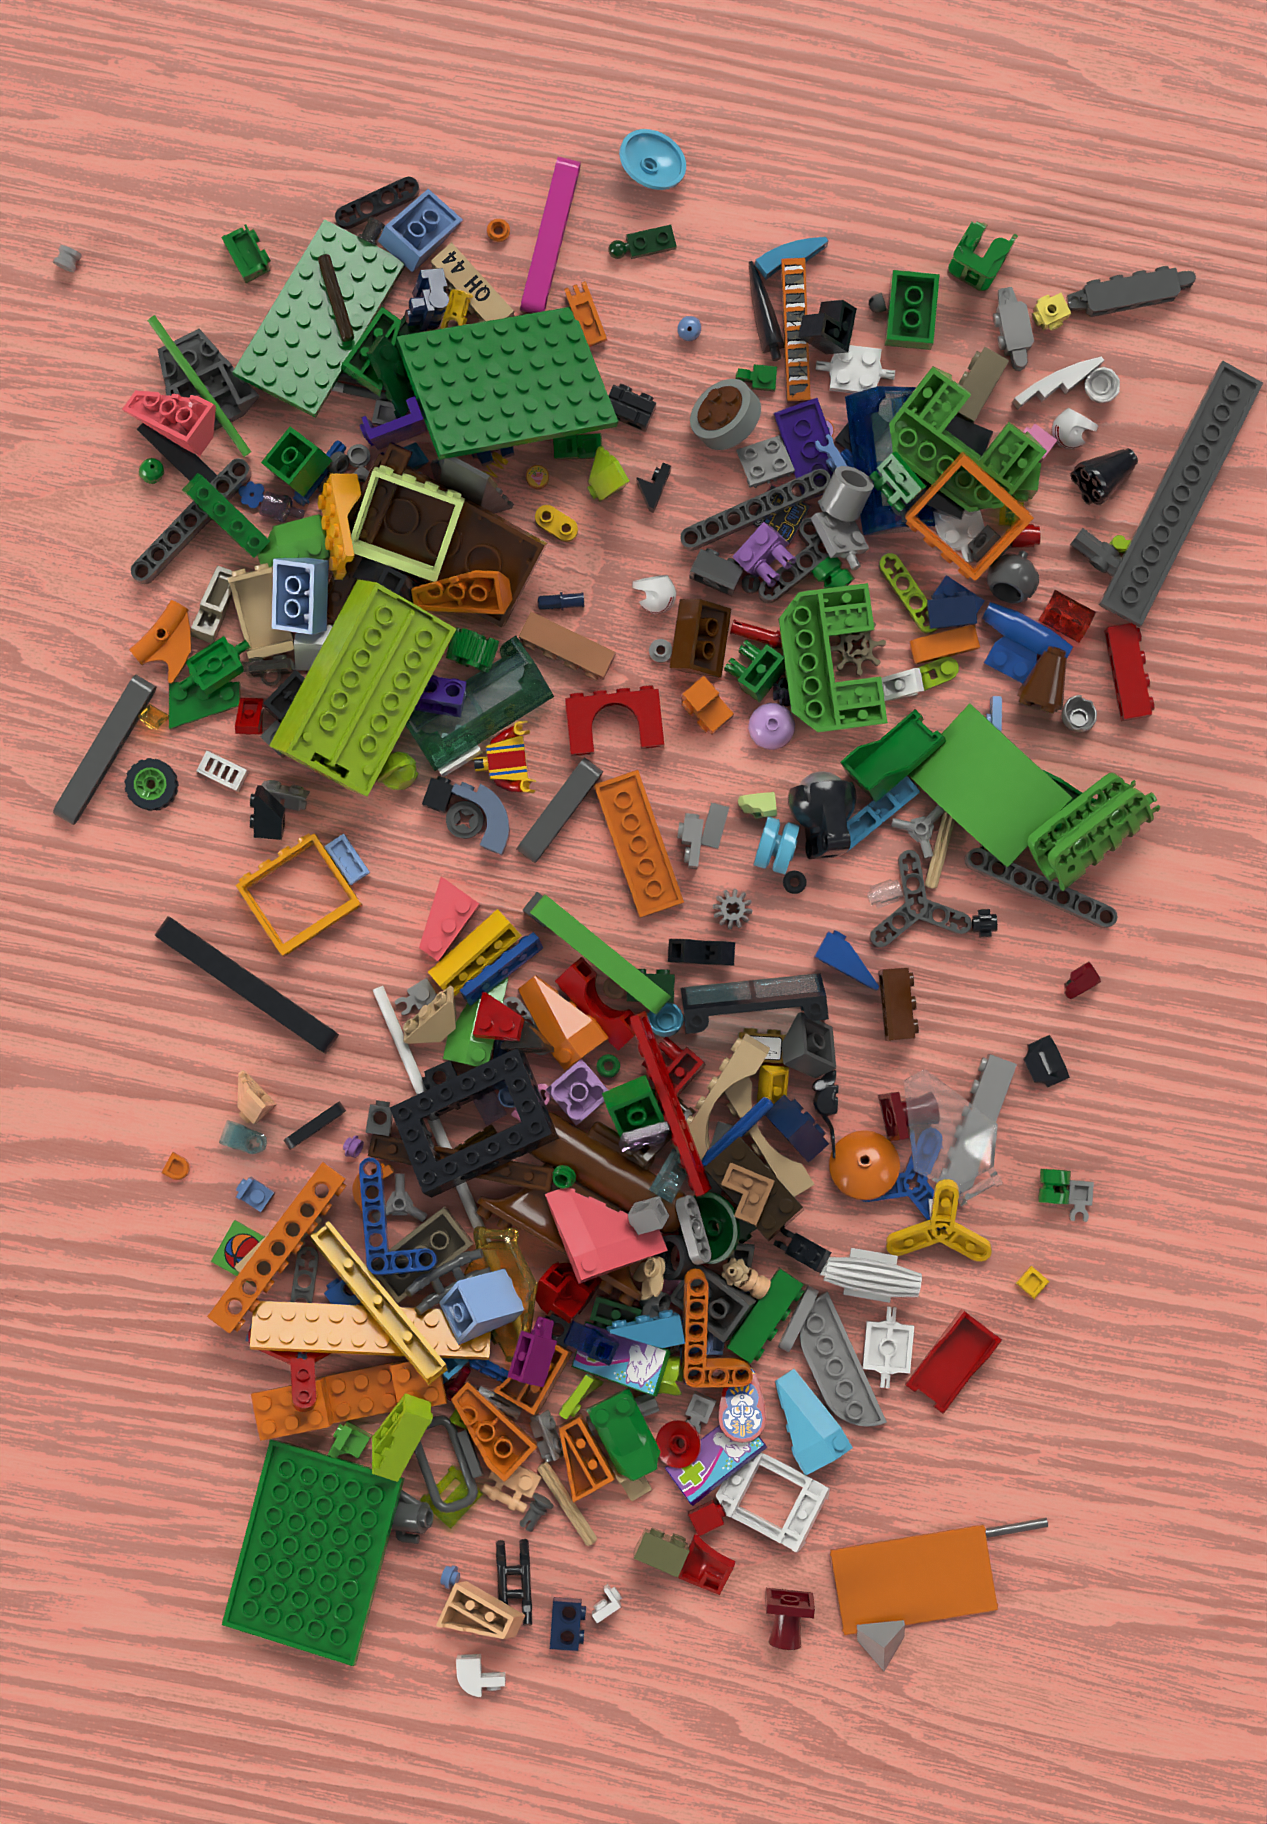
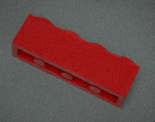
[1104,623,1155,722]

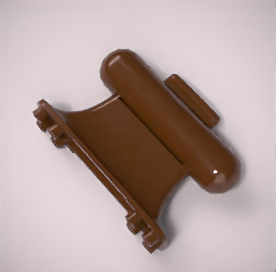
[476,1112,687,1307]

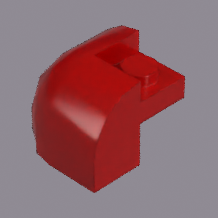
[534,1262,602,1323]

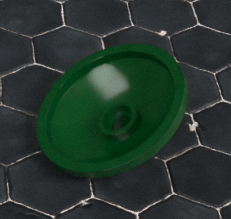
[678,1192,740,1264]

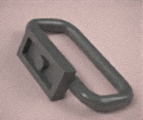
[414,1416,484,1513]

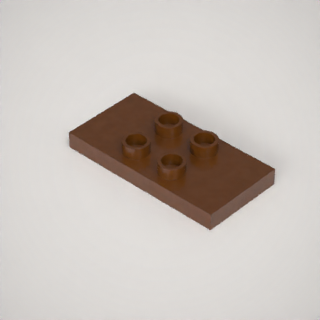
[347,452,548,628]

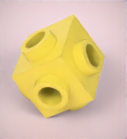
[1032,293,1071,331]

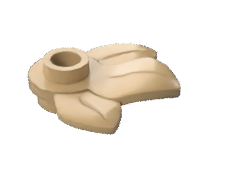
[633,1256,665,1300]

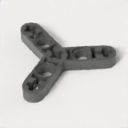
[870,850,972,947]

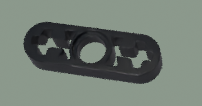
[283,1101,346,1150]

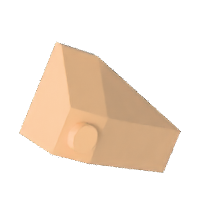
[237,1070,277,1124]

